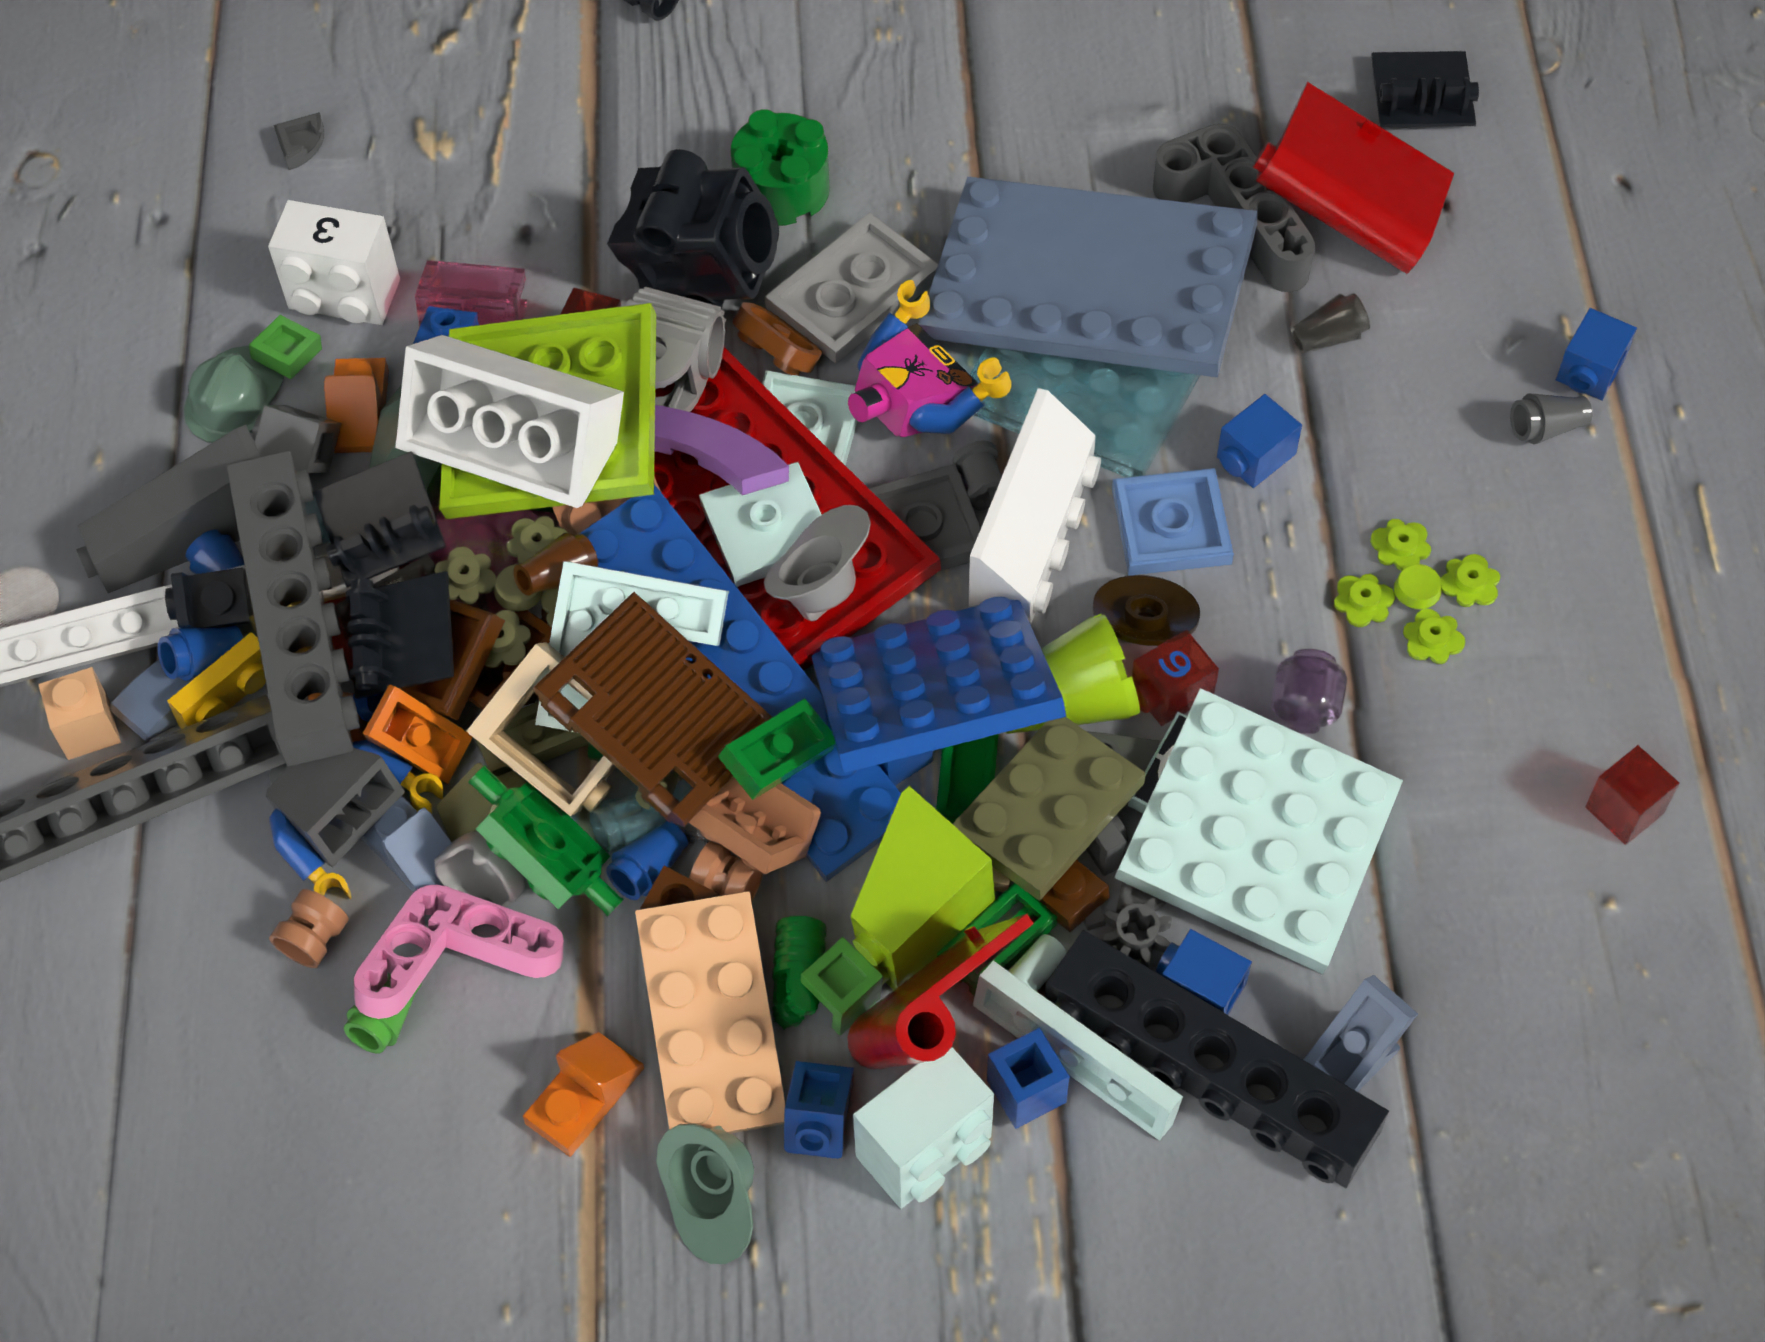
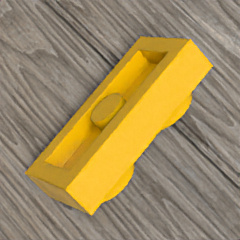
[167,632,266,729]

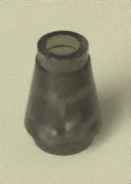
[1291,293,1370,354]

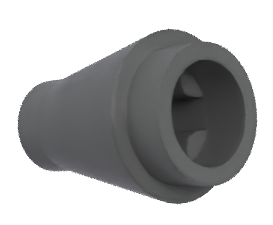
[1510,393,1592,444]

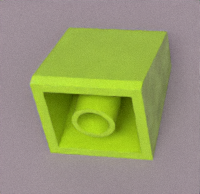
[850,786,995,990]

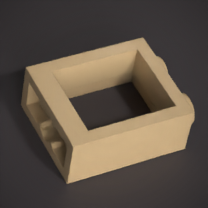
[466,642,616,816]

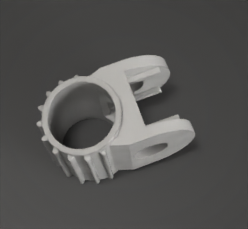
[624,287,726,412]

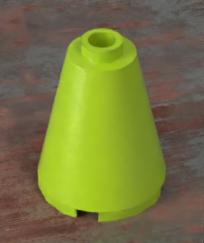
[1005,614,1140,734]

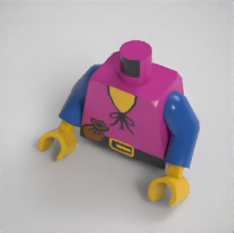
[848,280,1011,437]

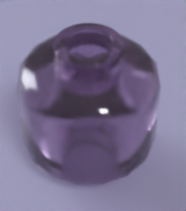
[1271,649,1347,734]

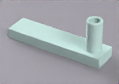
[973,934,1183,1141]

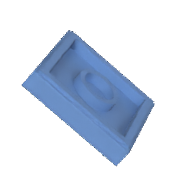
[1112,468,1234,576]

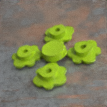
[1334,519,1500,664]

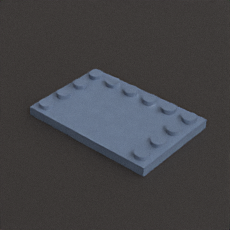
[918,176,1257,378]

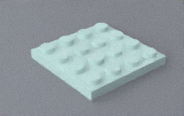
[1114,688,1403,974]

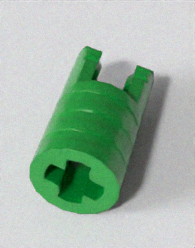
[772,916,827,1030]

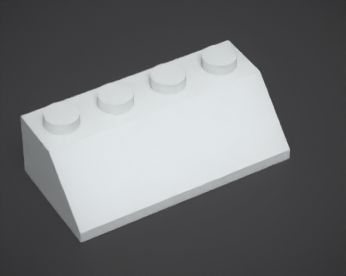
[395,335,624,508]
[968,388,1101,625]

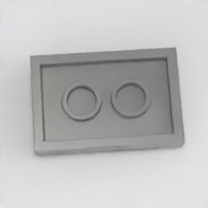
[765,212,938,364]

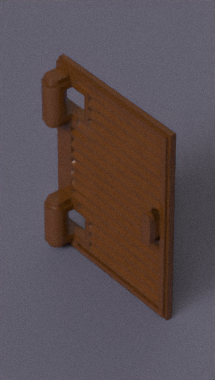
[533,592,772,827]

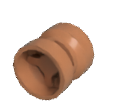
[689,841,764,902]
[269,889,349,968]

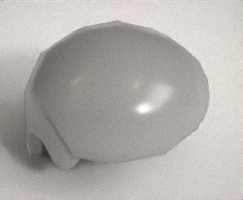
[434,831,525,907]

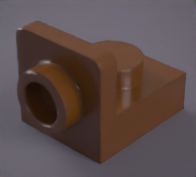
[1040,860,1110,932]

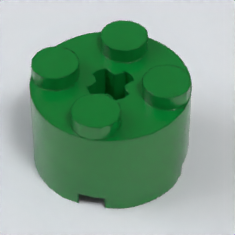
[731,109,830,226]

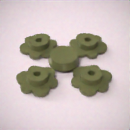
[435,516,568,668]

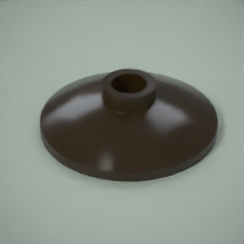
[1093,575,1200,646]

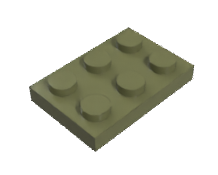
[953,717,1146,901]

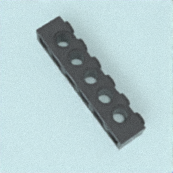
[226,451,360,767]
[0,694,286,882]

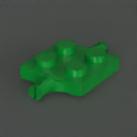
[468,765,624,917]

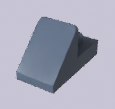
[361,796,451,893]
[1303,975,1418,1092]

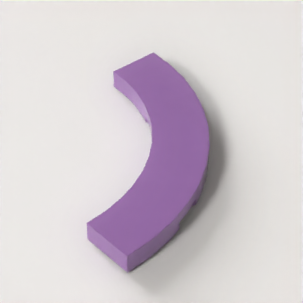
[654,405,789,495]

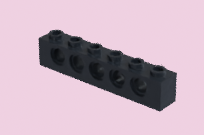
[1045,929,1389,1188]

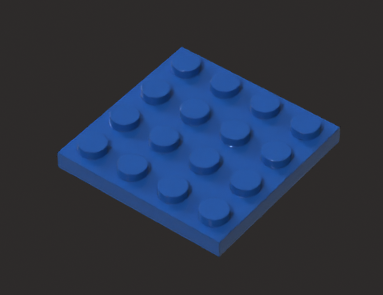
[811,597,1066,773]

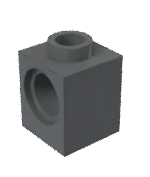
[252,405,342,473]

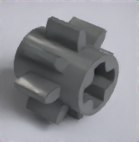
[1102,895,1172,968]

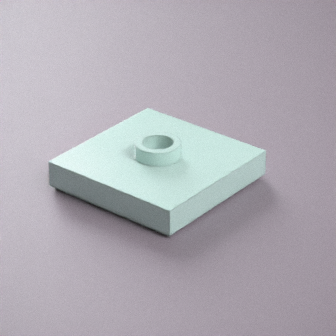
[699,462,822,587]

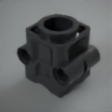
[607,149,779,310]

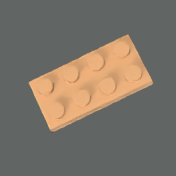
[635,891,786,1133]

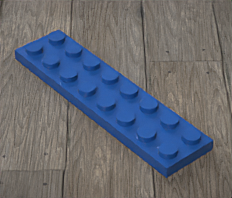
[580,484,901,882]

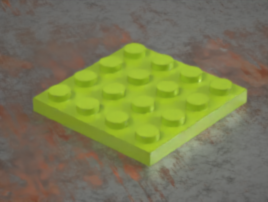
[439,303,656,519]

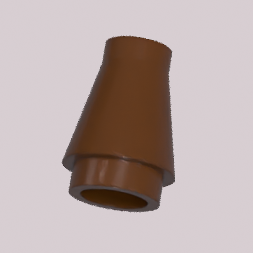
[513,533,598,596]

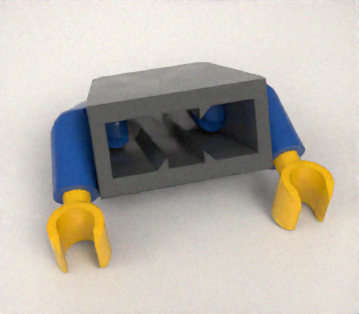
[266,740,443,900]

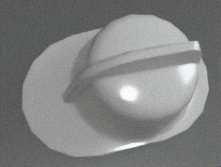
[764,505,871,621]

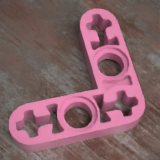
[354,884,564,1019]

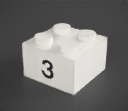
[268,200,400,325]

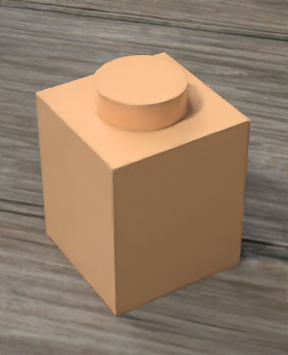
[38,667,121,760]

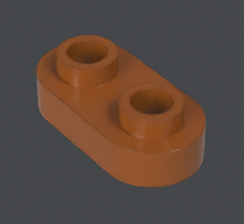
[733,302,822,376]

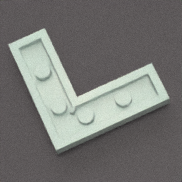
[535,561,729,732]

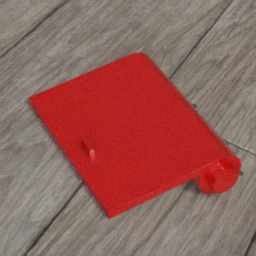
[1252,82,1454,274]
[847,914,1034,1069]

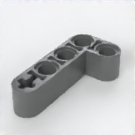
[1153,123,1315,293]

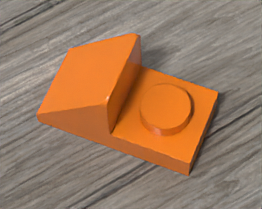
[324,358,389,453]
[363,684,473,784]
[523,1032,644,1157]

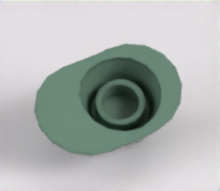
[184,346,284,443]
[656,1123,754,1264]

